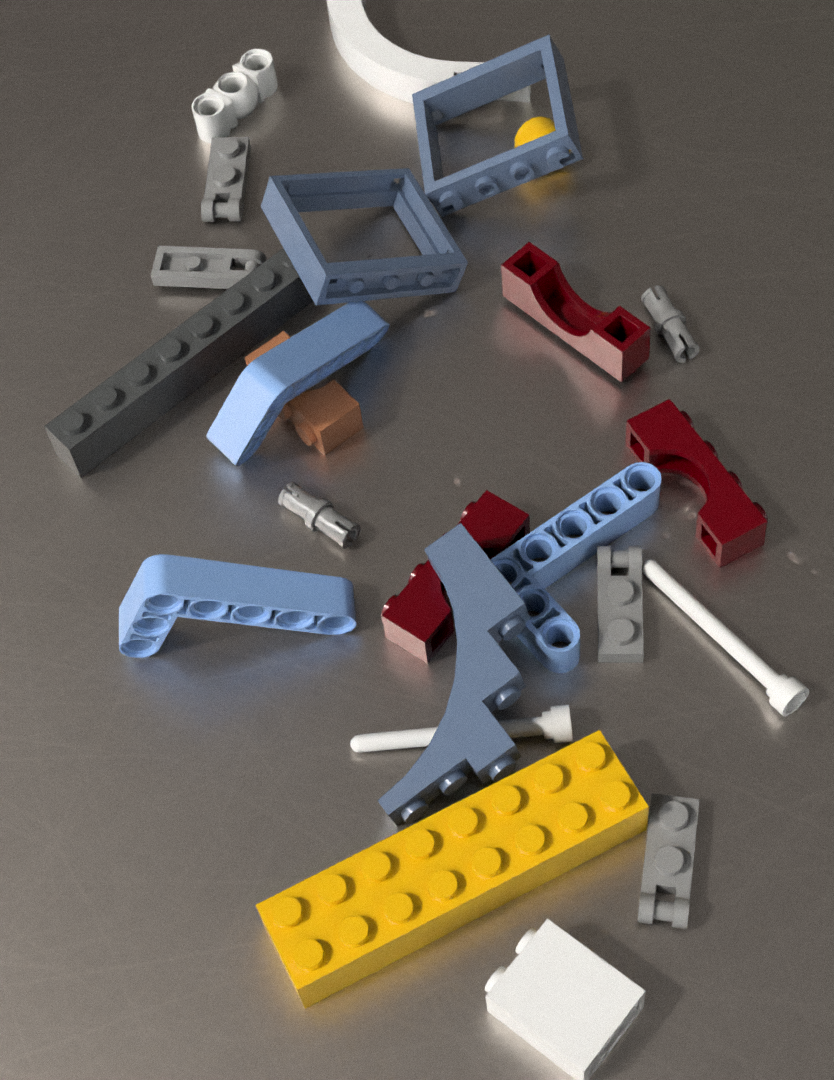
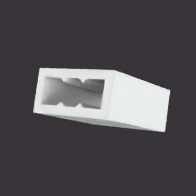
[485,918,646,1080]

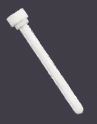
[642,560,809,717]
[350,704,573,753]

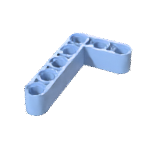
[206,301,390,466]
[491,462,662,673]
[119,554,357,658]

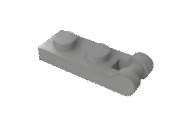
[201,137,251,222]
[151,246,266,289]
[597,546,644,663]
[637,793,700,929]

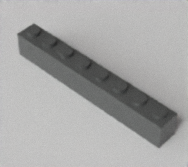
[44,248,313,478]

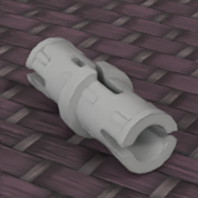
[641,285,700,362]
[278,482,361,549]

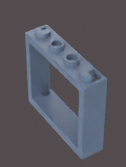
[412,35,583,217]
[261,168,468,305]

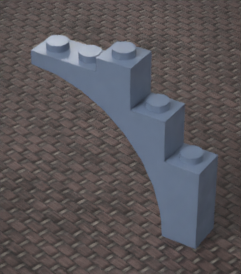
[378,523,530,826]

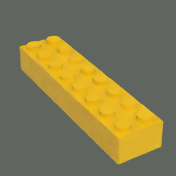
[256,730,649,1009]

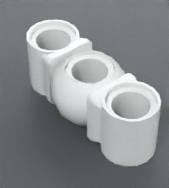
[192,49,278,143]

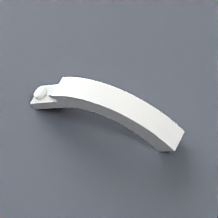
[327,0,531,103]

